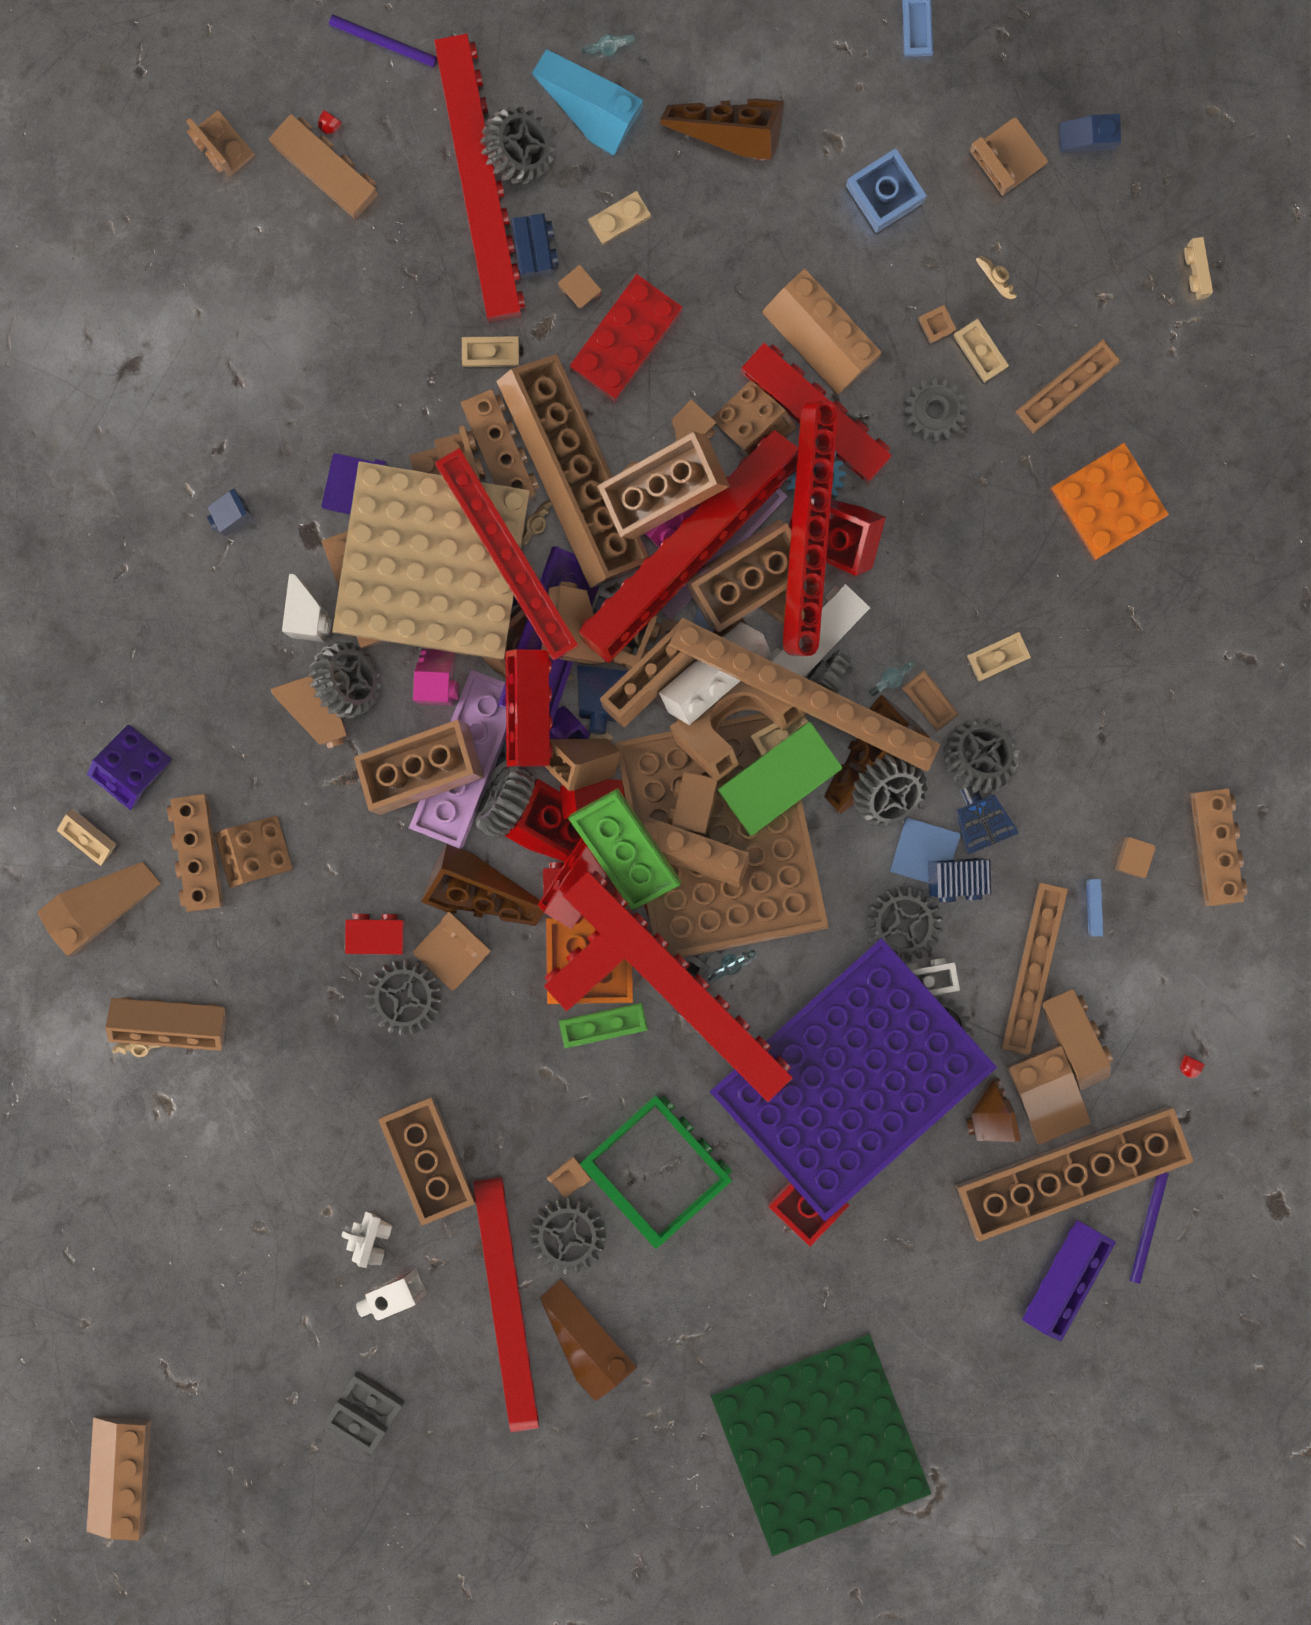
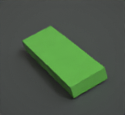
[559,1002,648,1048]

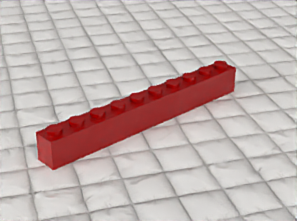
[434,33,526,323]
[578,430,798,663]
[563,870,793,1102]

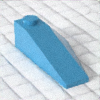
[532,49,643,156]

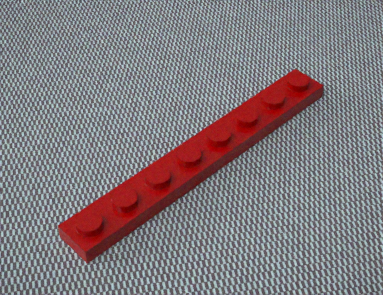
[435,448,578,661]

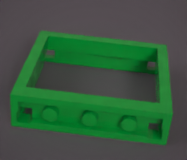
[579,1094,733,1249]

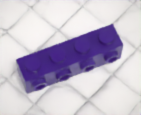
[1022,1220,1116,1342]

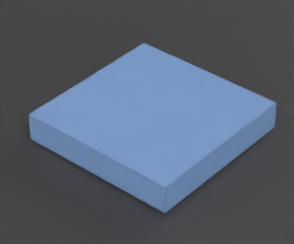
[889,817,961,883]

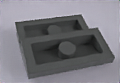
[324,1371,404,1454]

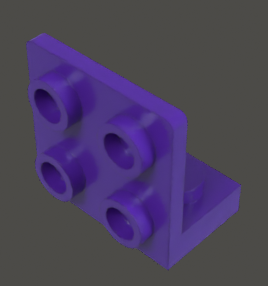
[321,453,389,515]
[87,725,171,811]

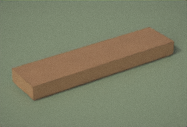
[1015,339,1121,434]

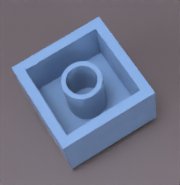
[846,148,927,233]

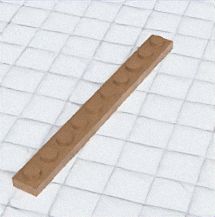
[669,618,941,772]

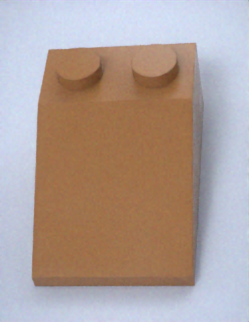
[1005,1044,1091,1145]

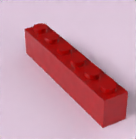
[741,343,892,484]

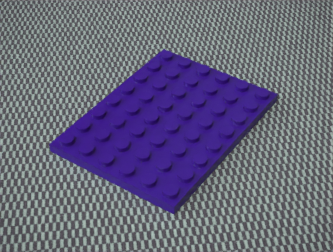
[710,938,997,1221]

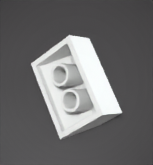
[282,574,333,642]

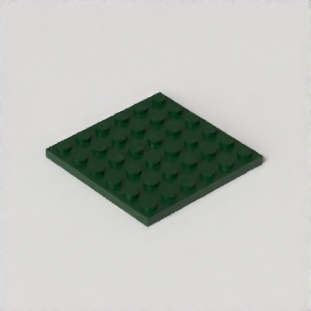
[710,1333,932,1556]

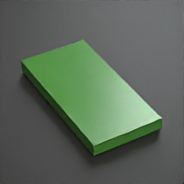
[717,722,842,836]
[569,788,681,911]

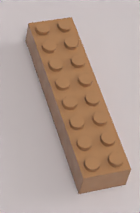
[497,354,649,588]
[955,1106,1194,1242]

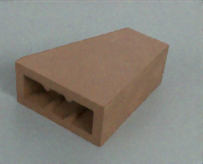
[542,582,605,665]
[271,676,349,749]
[544,739,621,791]

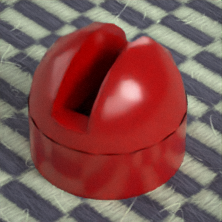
[318,110,343,135]
[1180,1054,1205,1078]

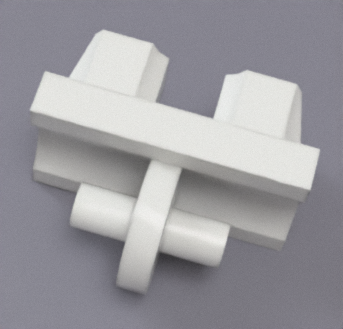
[341,1211,392,1268]

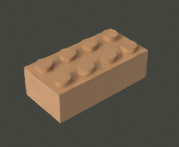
[598,432,730,539]
[685,519,809,632]
[354,719,484,815]
[378,1095,476,1226]

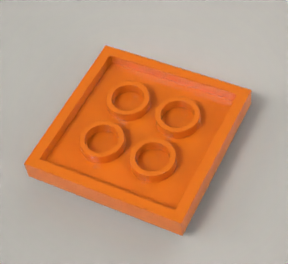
[1051,443,1169,560]
[546,918,633,1004]

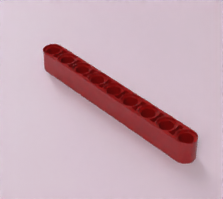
[783,400,838,656]
[473,1176,539,1432]

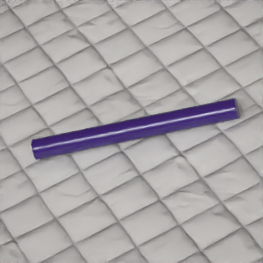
[329,14,437,67]
[1129,1172,1169,1284]

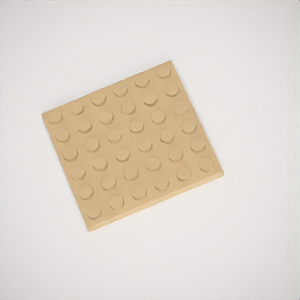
[332,461,529,660]

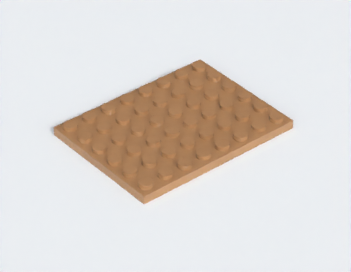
[615,713,828,957]

